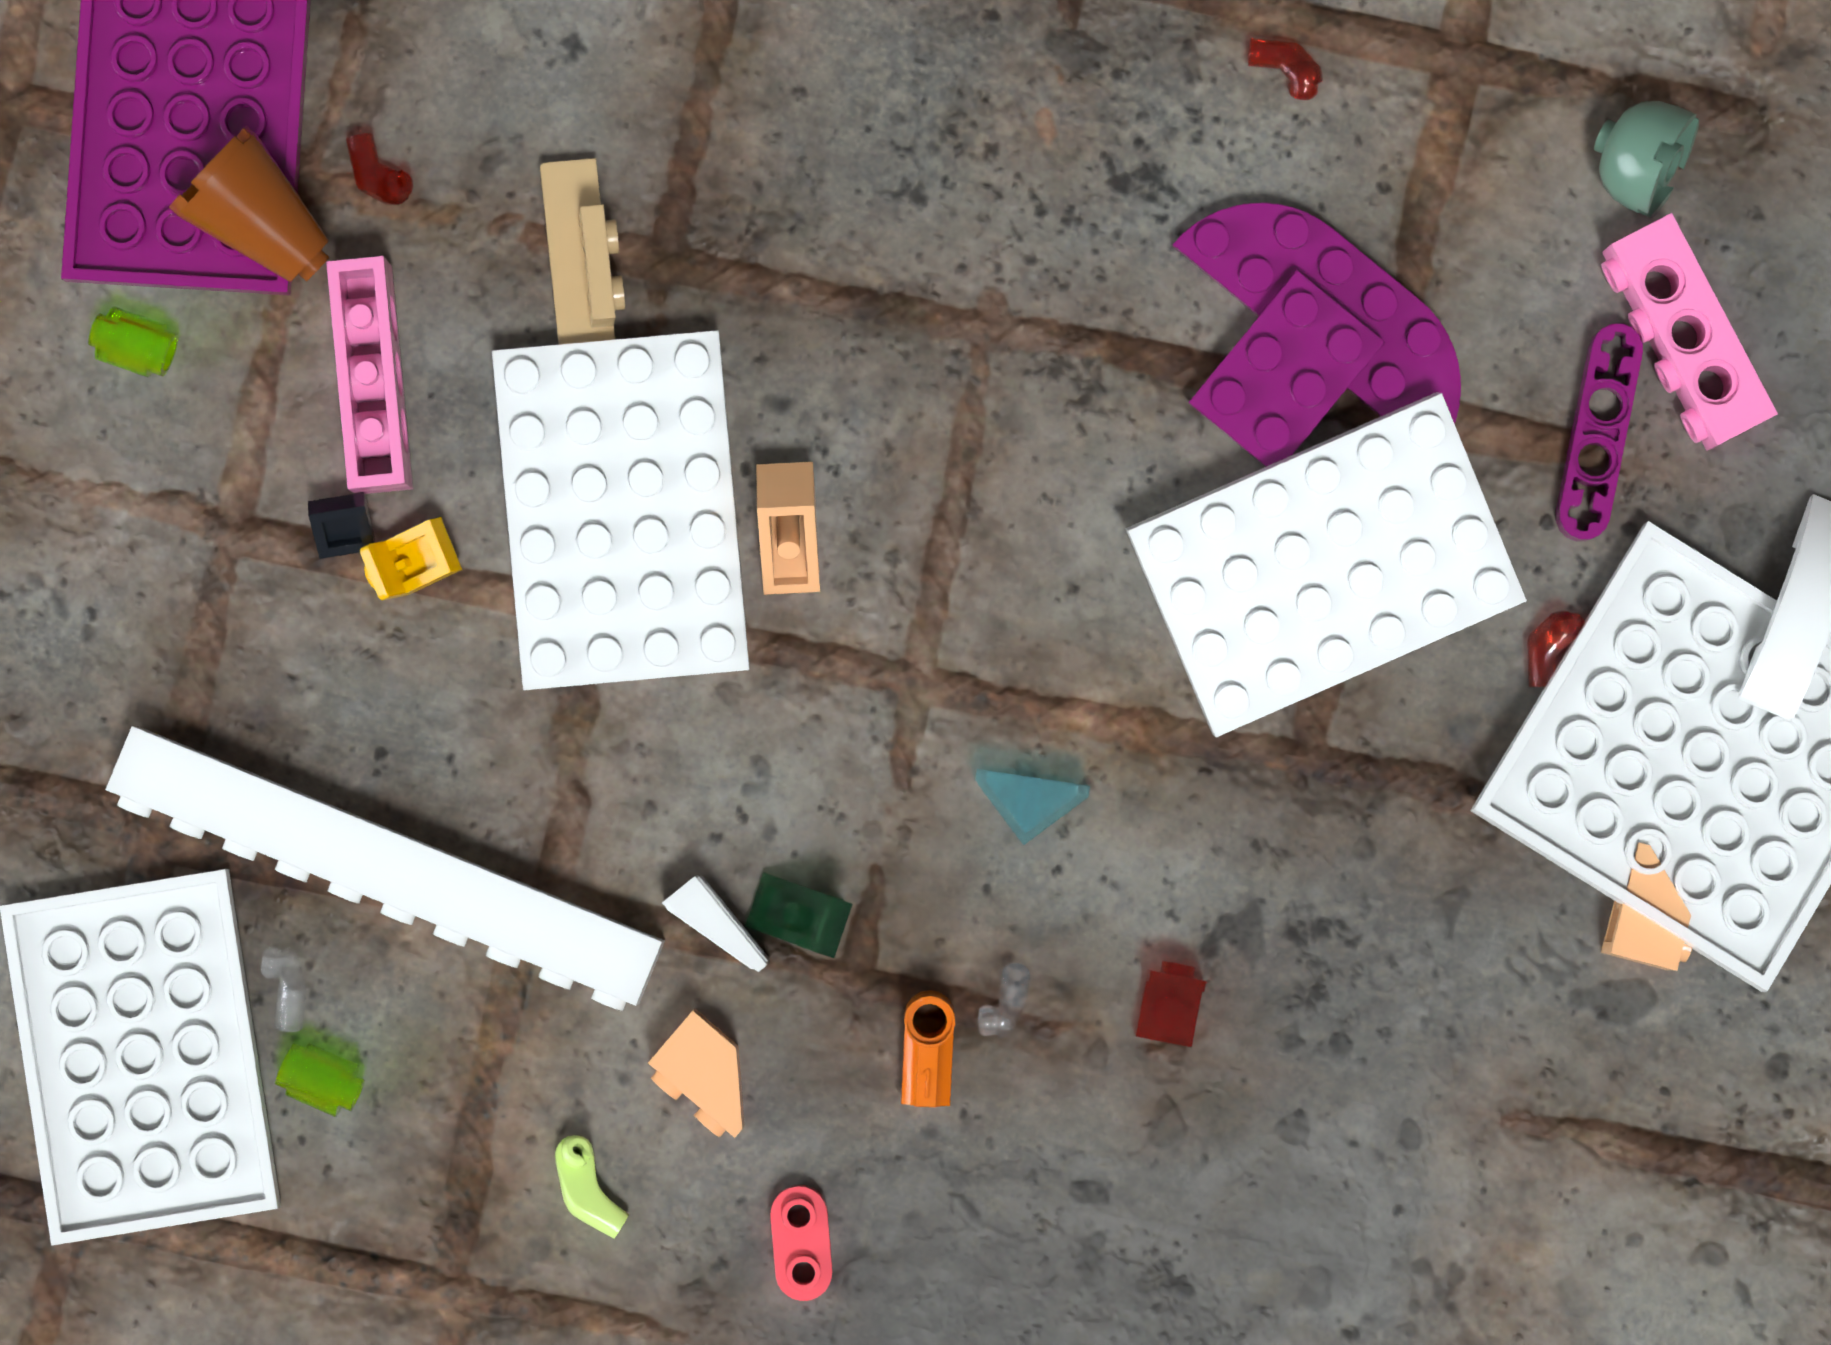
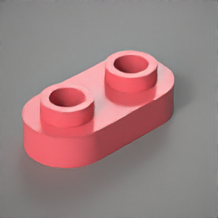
[770,1185,833,1301]

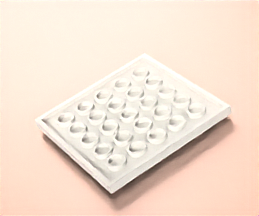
[1470,521,1831,992]

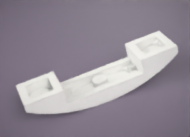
[1738,494,1831,720]

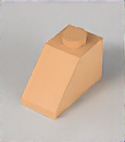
[756,462,820,595]
[1601,842,1692,971]

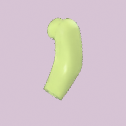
[555,1135,629,1239]

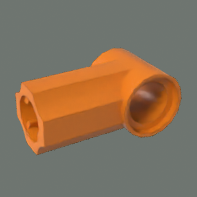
[901,990,956,1107]

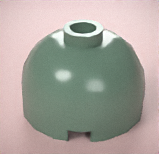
[1594,101,1699,218]

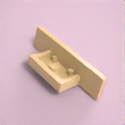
[540,158,625,345]

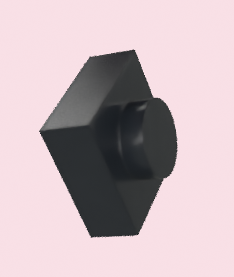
[308,492,375,559]

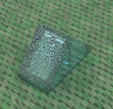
[974,769,1090,846]

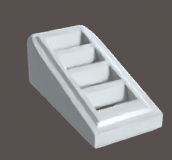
[662,875,770,972]

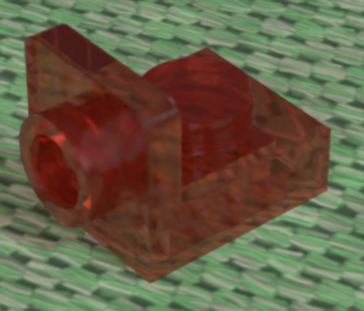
[1135,960,1206,1047]

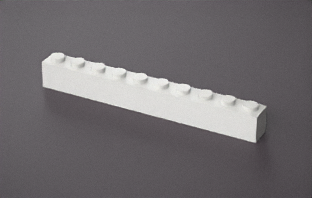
[105,726,665,1011]

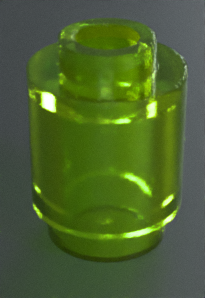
[88,306,178,377]
[275,1043,365,1117]

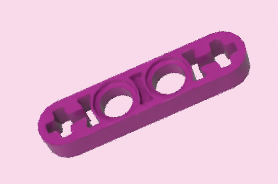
[1556,324,1643,541]

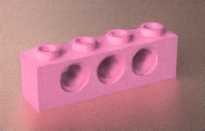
[1601,213,1778,451]
[326,256,413,494]

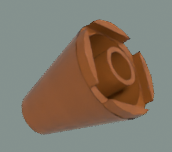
[169,125,330,282]

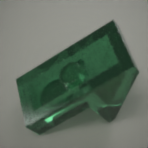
[745,872,853,958]

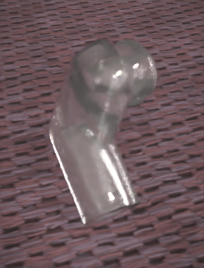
[261,946,307,1032]
[978,963,1030,1039]

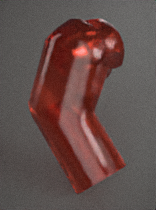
[1247,38,1323,100]
[346,133,414,205]
[1527,610,1585,688]

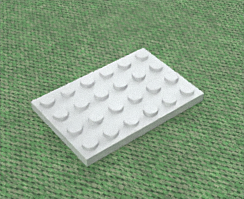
[492,330,750,690]
[1125,392,1527,737]
[0,869,281,1246]

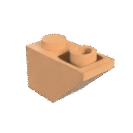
[648,1008,745,1138]

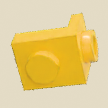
[360,517,462,601]

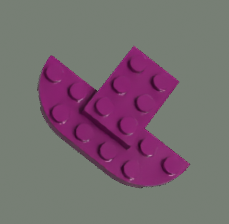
[1172,203,1461,467]

